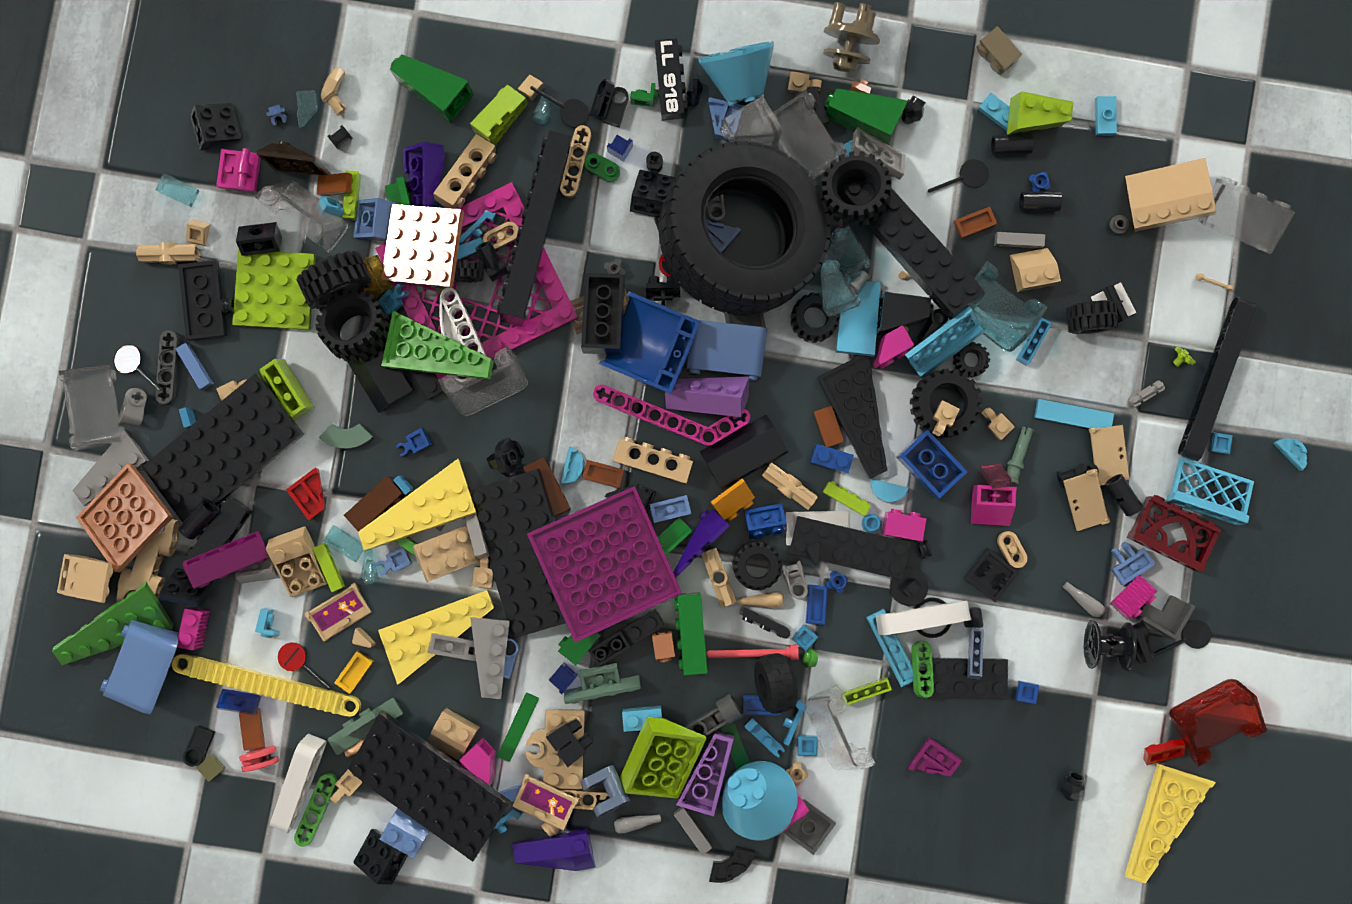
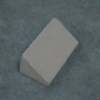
[235,557,278,583]

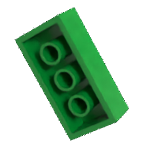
[674,592,707,675]

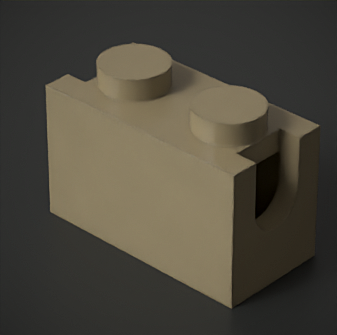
[976,26,1022,75]

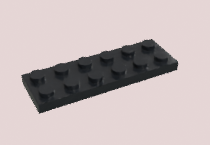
[789,516,911,580]

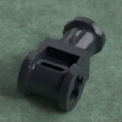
[1056,463,1099,488]

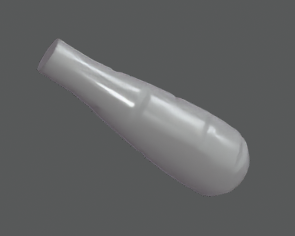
[1062,582,1105,617]
[614,814,661,834]

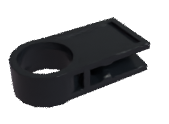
[589,79,615,119]
[602,87,629,128]
[183,725,215,767]

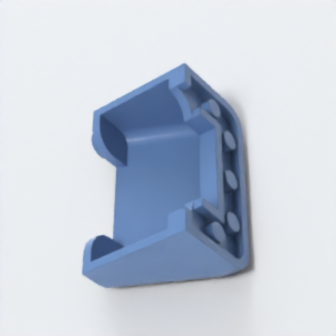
[685,320,767,381]
[100,620,178,714]

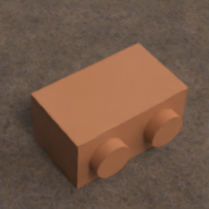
[652,630,675,662]

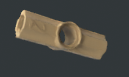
[136,242,200,265]
[762,462,818,510]
[701,548,737,608]

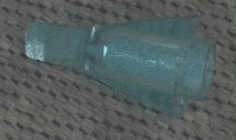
[360,549,379,584]

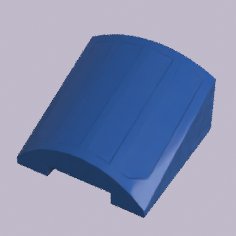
[599,291,701,394]

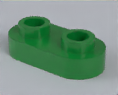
[584,153,620,182]

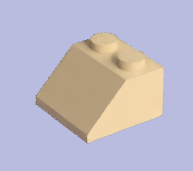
[1010,248,1061,292]
[427,708,480,761]

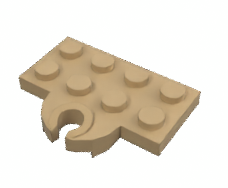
[525,709,585,789]

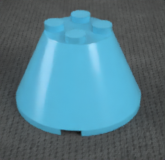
[698,41,774,105]
[721,761,798,841]

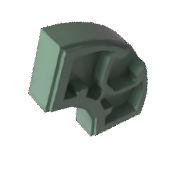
[318,424,374,449]

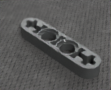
[155,330,180,405]

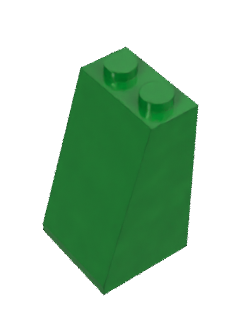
[390,54,473,123]
[824,89,908,144]

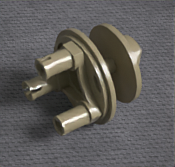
[823,2,880,72]

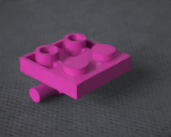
[216,148,261,192]

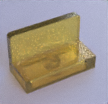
[363,255,394,299]

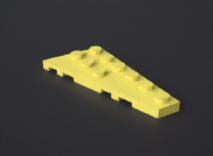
[358,459,476,551]
[378,590,495,685]
[1124,763,1216,884]

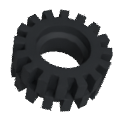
[454,260,484,283]
[953,342,990,378]

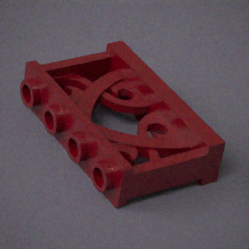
[1126,495,1222,572]

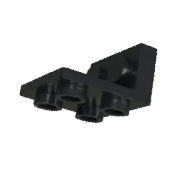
[190,103,242,150]
[630,170,676,218]
[353,829,408,885]

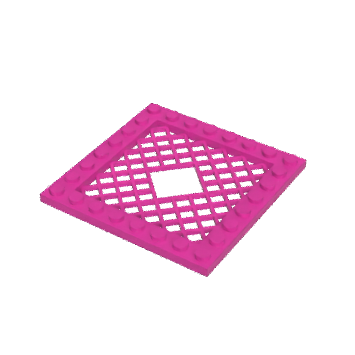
[375,182,578,384]

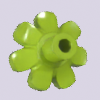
[1173,346,1196,367]

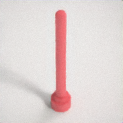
[706,645,799,660]

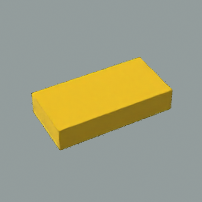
[334,650,374,694]

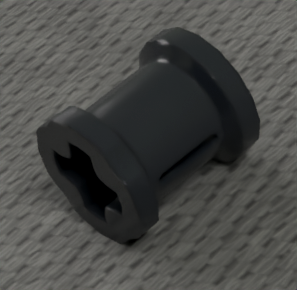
[327,125,353,150]
[646,152,663,173]

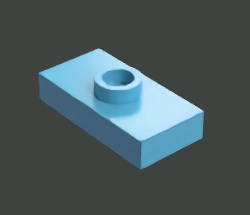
[1095,96,1117,136]

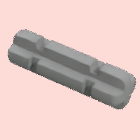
[1128,380,1165,408]

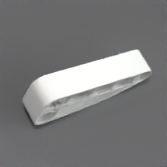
[439,287,487,385]
[875,600,971,635]
[270,734,327,833]

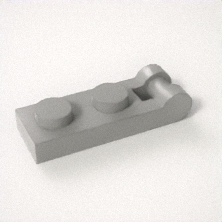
[427,633,476,661]

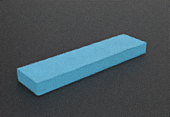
[1034,399,1114,429]
[866,609,913,687]

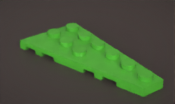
[381,311,494,380]
[52,582,174,665]

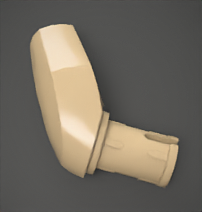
[321,67,347,116]

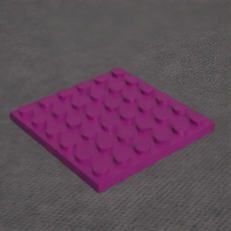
[527,486,682,642]

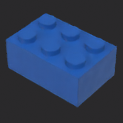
[896,430,967,499]

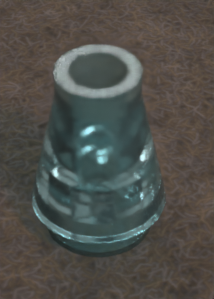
[532,96,551,125]

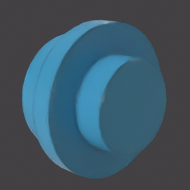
[862,514,881,533]

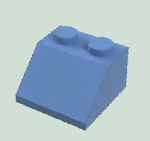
[354,198,398,241]
[379,808,430,858]

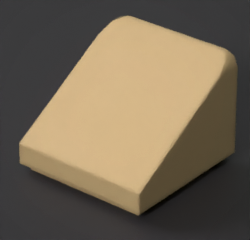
[518,75,544,101]
[186,220,210,246]
[352,628,376,648]

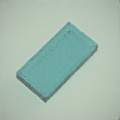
[155,173,199,207]
[323,525,364,562]

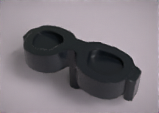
[687,79,702,107]

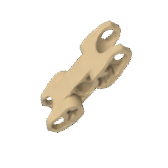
[117,519,180,602]

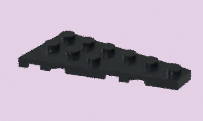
[817,355,887,479]

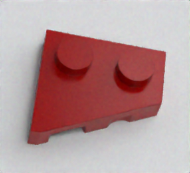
[286,467,326,520]

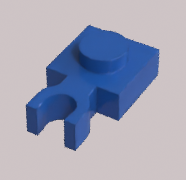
[396,428,432,457]

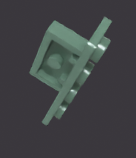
[564,663,641,704]
[328,698,403,755]

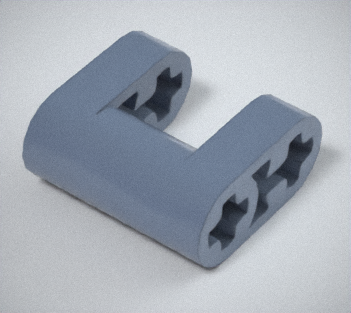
[580,765,630,818]

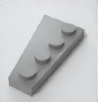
[73,430,149,506]
[470,617,509,699]

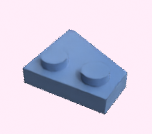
[708,97,744,142]
[705,219,741,253]

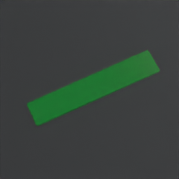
[497,692,539,762]
[721,723,750,769]

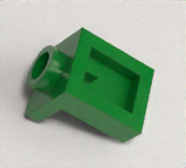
[630,83,659,107]

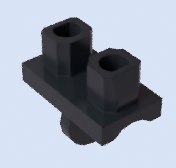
[646,276,680,306]

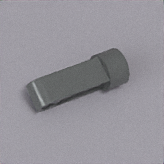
[683,694,744,736]

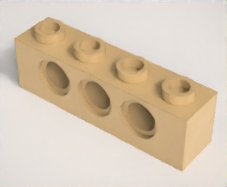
[433,134,497,209]
[612,437,693,484]

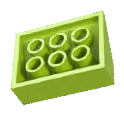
[620,717,706,799]

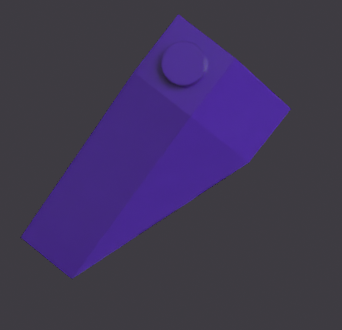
[403,142,445,207]
[673,509,730,578]
[512,828,596,871]

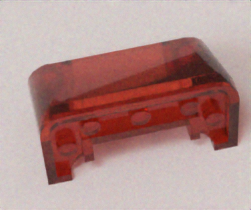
[1169,679,1267,767]

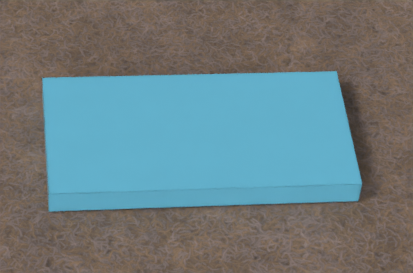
[836,278,881,357]

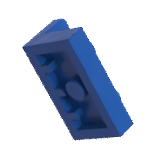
[744,503,787,539]

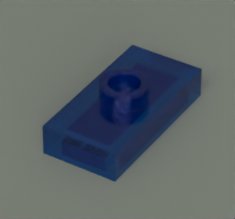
[216,689,261,715]

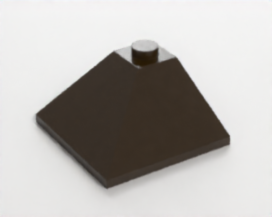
[256,141,331,176]

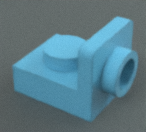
[255,608,280,638]

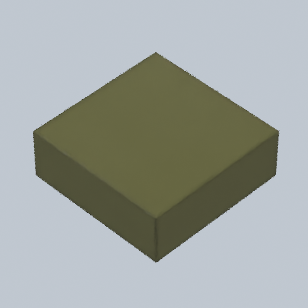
[196,754,225,782]

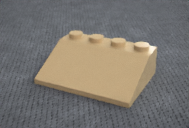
[1125,158,1216,232]

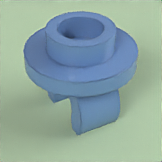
[266,105,287,125]

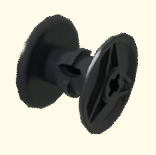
[1083,620,1137,671]

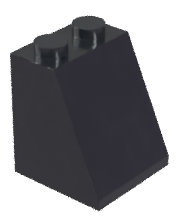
[876,292,934,336]

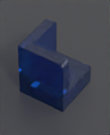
[607,135,633,162]
[549,662,578,695]

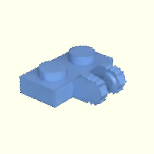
[1111,542,1156,585]

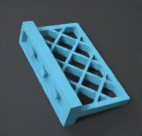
[905,306,984,379]
[1166,457,1254,526]

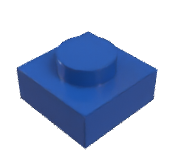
[1015,680,1039,704]

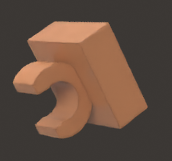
[850,78,871,94]

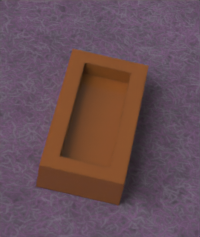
[317,173,352,196]
[954,206,997,239]
[813,406,844,447]
[583,460,625,488]
[239,708,265,751]

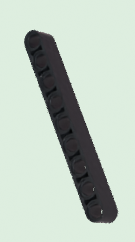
[1178,297,1256,461]

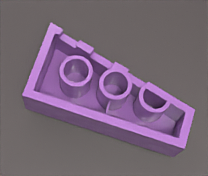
[665,377,749,417]
[676,731,735,816]

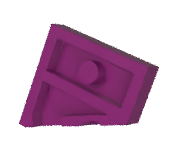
[908,737,962,776]

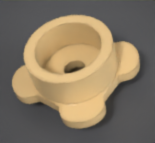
[786,762,808,786]

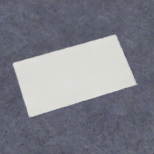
[786,511,849,545]

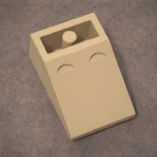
[266,526,327,597]
[57,554,113,603]

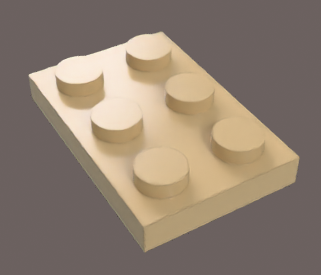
[412,525,480,582]

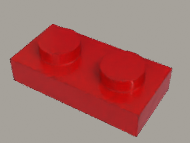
[1143,738,1186,765]

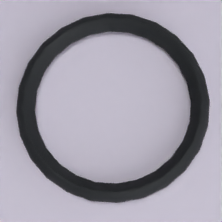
[914,597,952,638]

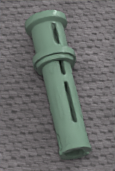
[1002,427,1034,485]

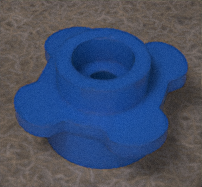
[1029,172,1051,192]
[826,571,848,593]

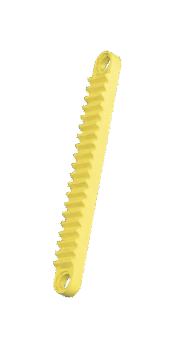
[172,653,361,717]

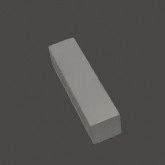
[994,232,1045,249]
[465,514,490,560]
[674,807,712,855]

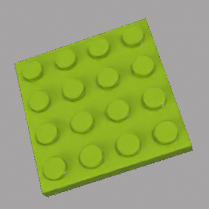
[232,250,316,330]

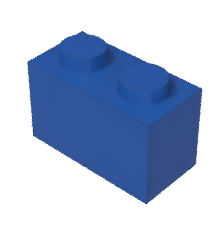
[809,444,854,474]

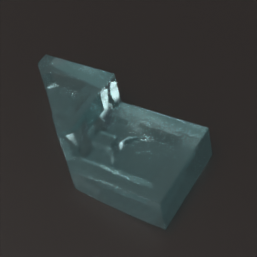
[296,90,318,127]

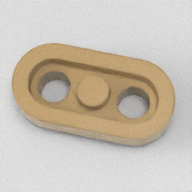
[483,222,519,250]
[997,531,1027,568]

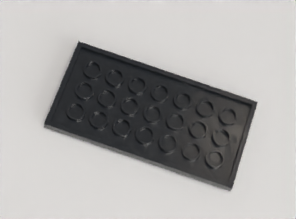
[142,373,304,523]
[469,468,566,639]
[348,711,511,862]

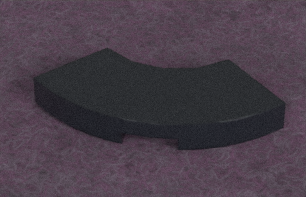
[709,846,756,883]

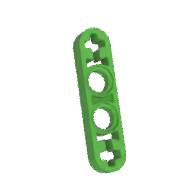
[294,773,338,847]

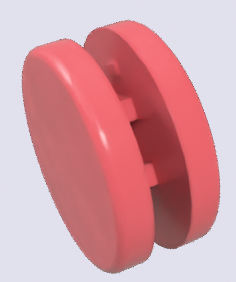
[239,745,279,772]

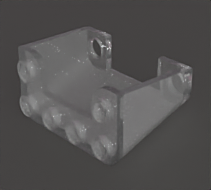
[1198,176,1295,254]

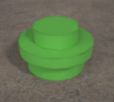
[802,649,818,668]

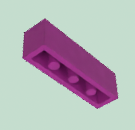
[183,531,269,588]

